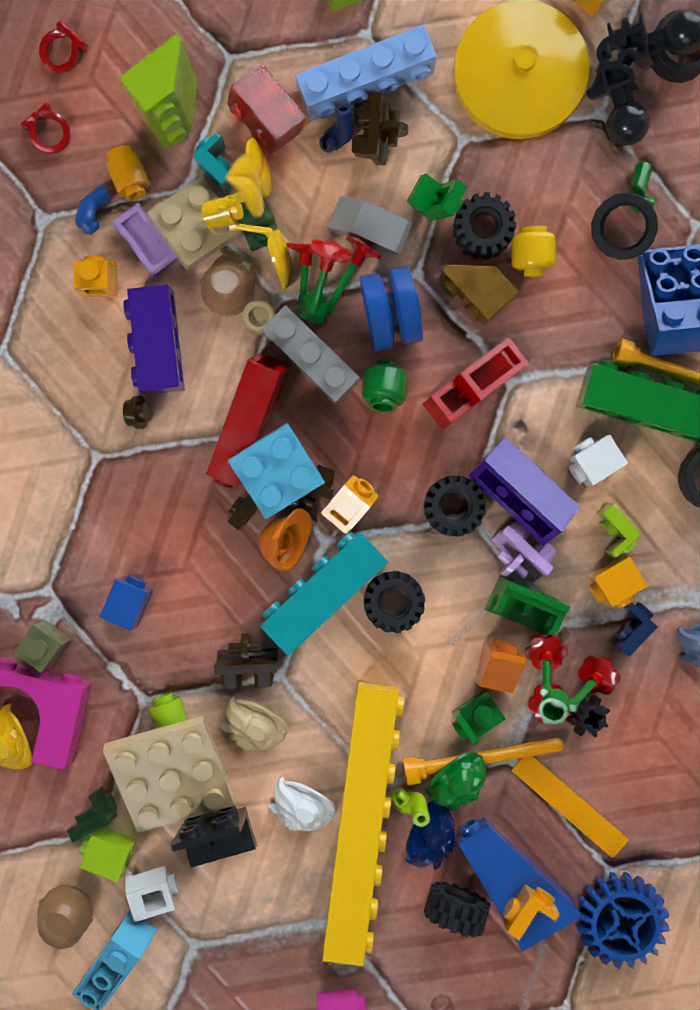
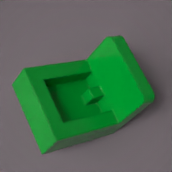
[407,174,468,221]

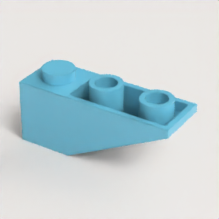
[72,910,158,1010]

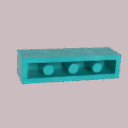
[260,531,388,656]

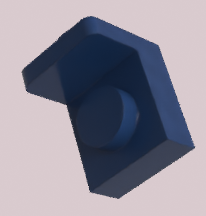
[612,602,658,657]

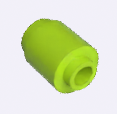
[148,692,188,729]

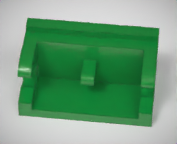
[485,575,570,636]

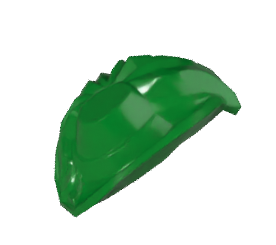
[425,751,486,810]

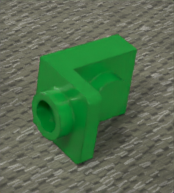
[452,689,506,745]

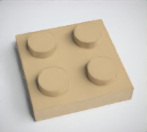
[147,177,242,271]

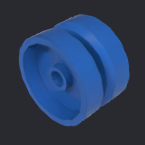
[360,266,423,352]

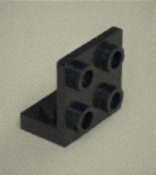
[171,806,257,868]

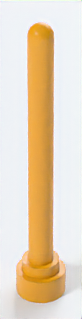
[611,338,700,386]
[402,738,564,786]

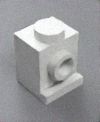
[125,866,179,922]

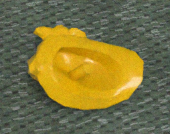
[0,703,32,769]

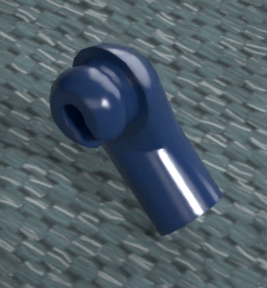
[319,104,353,153]

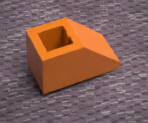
[475,638,526,693]

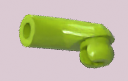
[391,788,430,827]

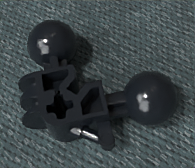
[587,8,700,146]

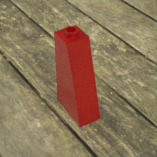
[206,352,292,488]

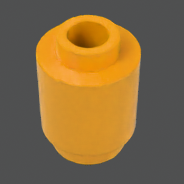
[106,145,150,200]

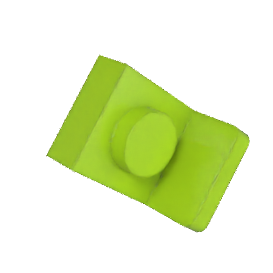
[596,504,642,558]

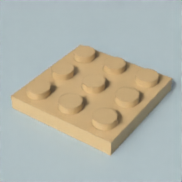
[103,715,235,833]

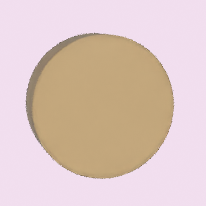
[242,300,276,335]

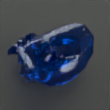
[405,801,456,870]

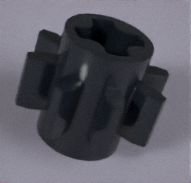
[565,694,610,737]

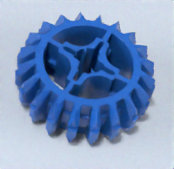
[575,871,670,970]

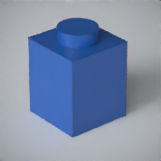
[99,575,154,631]

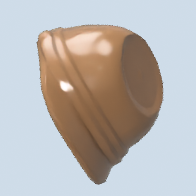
[200,253,256,317]
[37,884,93,949]

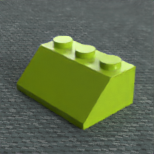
[119,34,198,149]

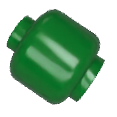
[362,359,407,412]

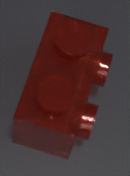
[227,63,307,155]

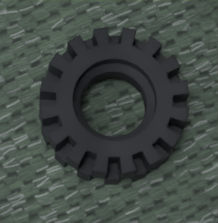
[452,192,516,260]
[423,475,487,537]
[364,570,425,634]
[423,882,491,937]

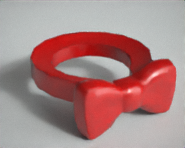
[39,21,88,73]
[21,102,71,154]

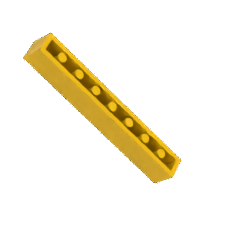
[322,681,404,966]

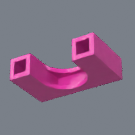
[0,658,92,770]

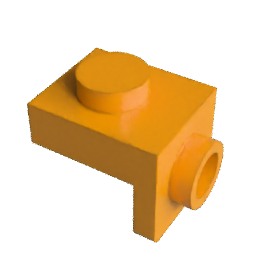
[502,884,560,940]

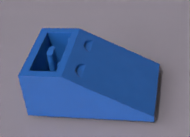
[637,244,700,356]

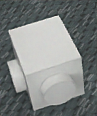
[568,434,628,486]

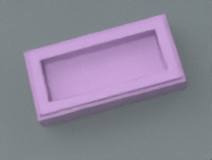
[111,202,179,278]

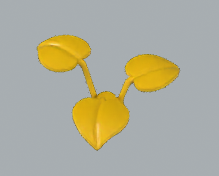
[202,137,291,292]

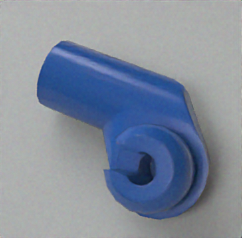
[75,184,112,235]

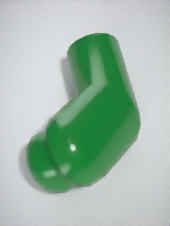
[630,162,656,214]

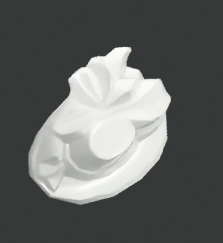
[268,776,337,831]

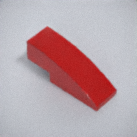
[422,337,530,431]

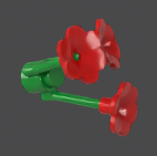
[286,235,382,324]
[524,635,621,725]

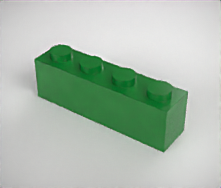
[575,361,700,443]

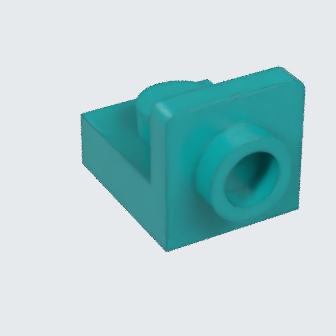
[193,132,234,194]

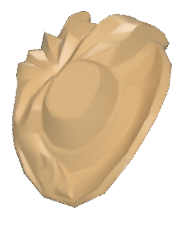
[220,696,289,750]

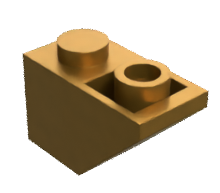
[440,265,519,326]

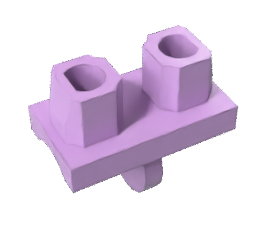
[491,521,556,581]

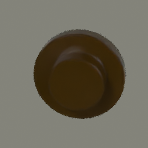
[123,395,152,429]

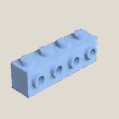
[295,24,437,122]

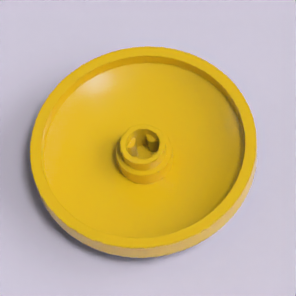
[453,0,590,139]

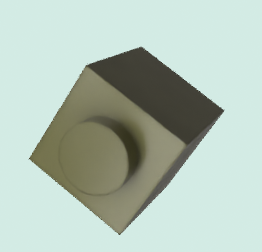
[13,621,72,673]

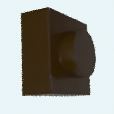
[227,495,258,530]

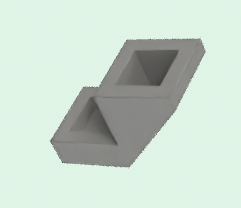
[327,197,412,255]

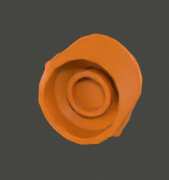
[259,508,312,572]

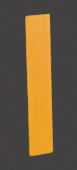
[512,756,629,858]

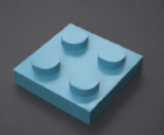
[228,422,325,519]

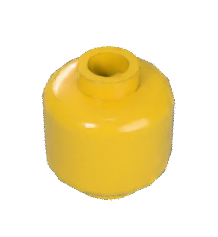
[511,226,556,278]

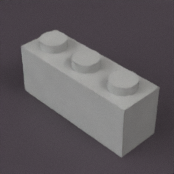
[261,305,360,406]

